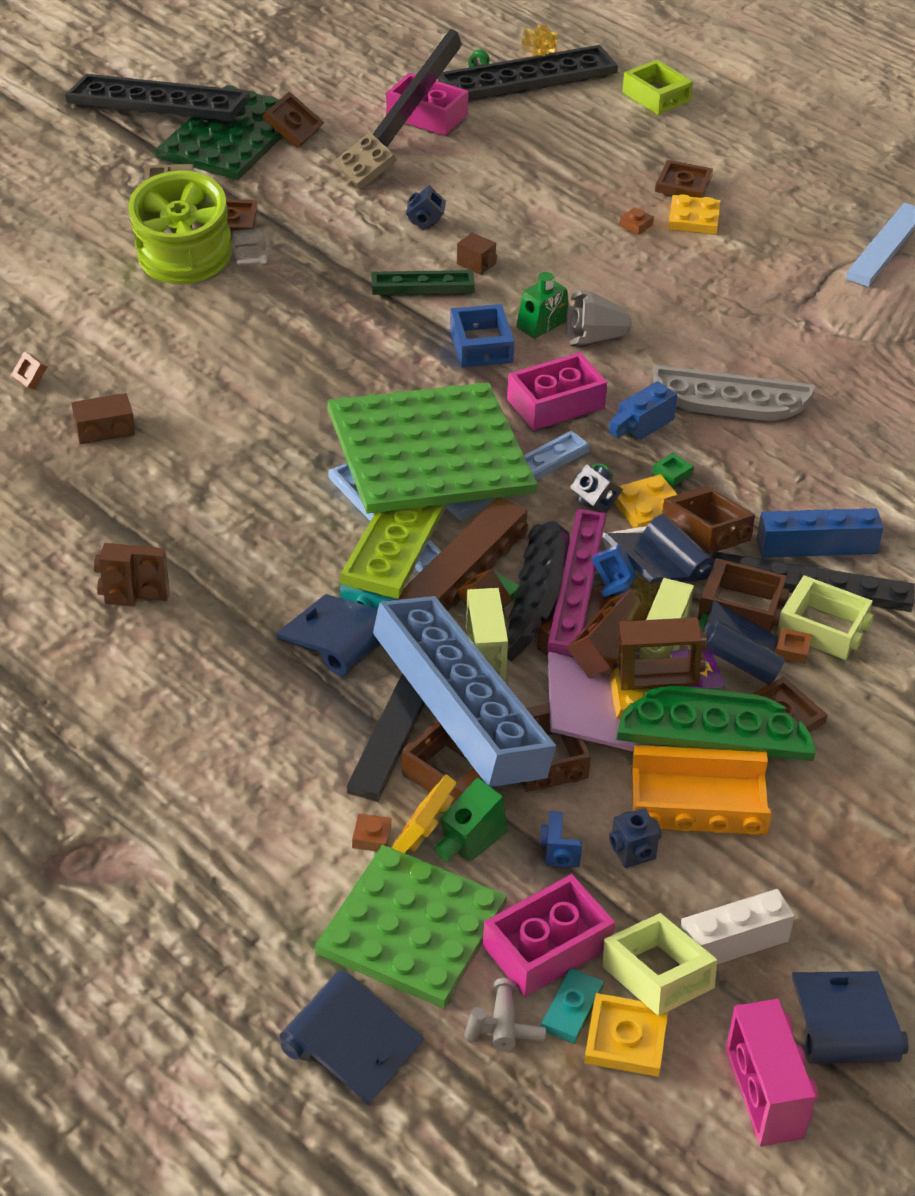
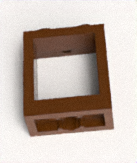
[662,486,755,554]
[698,558,790,632]
[618,617,707,690]
[522,703,591,792]
[402,721,493,807]

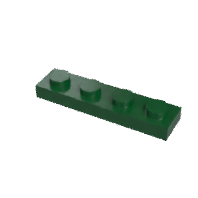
[371,270,475,296]

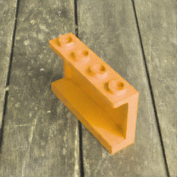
[631,745,772,835]

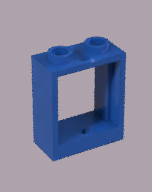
[450,304,515,368]

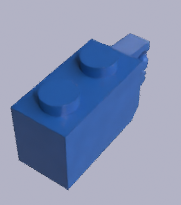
[609,381,678,440]

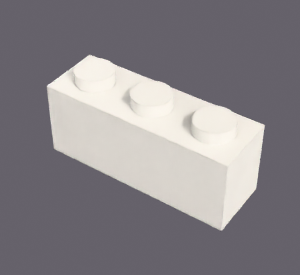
[680,889,795,964]

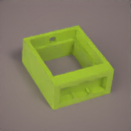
[622,60,693,115]

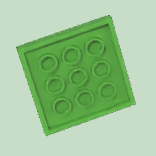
[315,844,507,1009]

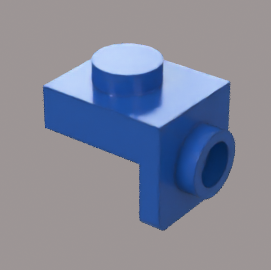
[592,544,638,597]
[540,811,582,867]

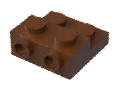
[94,543,170,607]

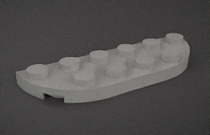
[653,365,815,423]

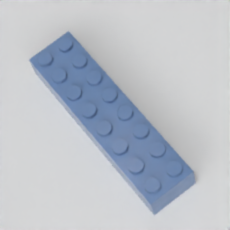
[373,596,556,787]

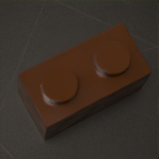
[71,393,135,444]

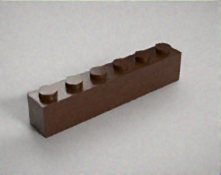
[397,498,529,611]

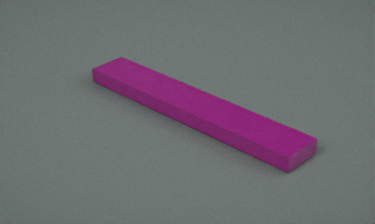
[547,509,607,656]

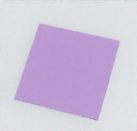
[548,652,660,751]

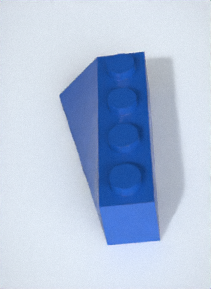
[757,508,883,558]

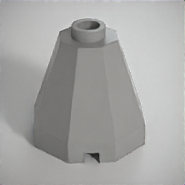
[566,290,632,346]

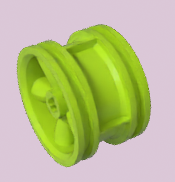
[128,170,232,284]

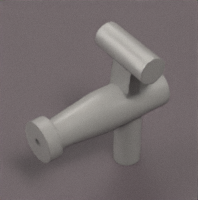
[464,977,546,1051]

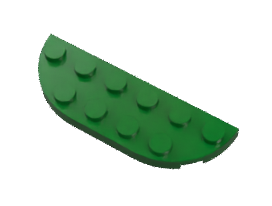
[616,686,816,761]

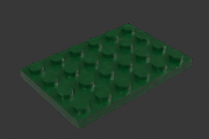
[156,85,283,180]

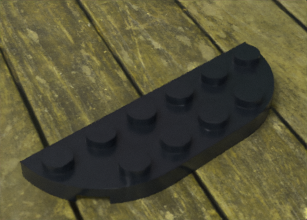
[506,521,570,662]

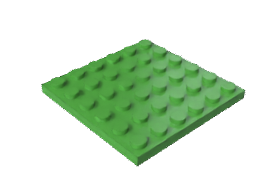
[327,383,538,514]

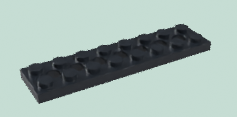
[438,45,618,100]
[65,74,251,122]

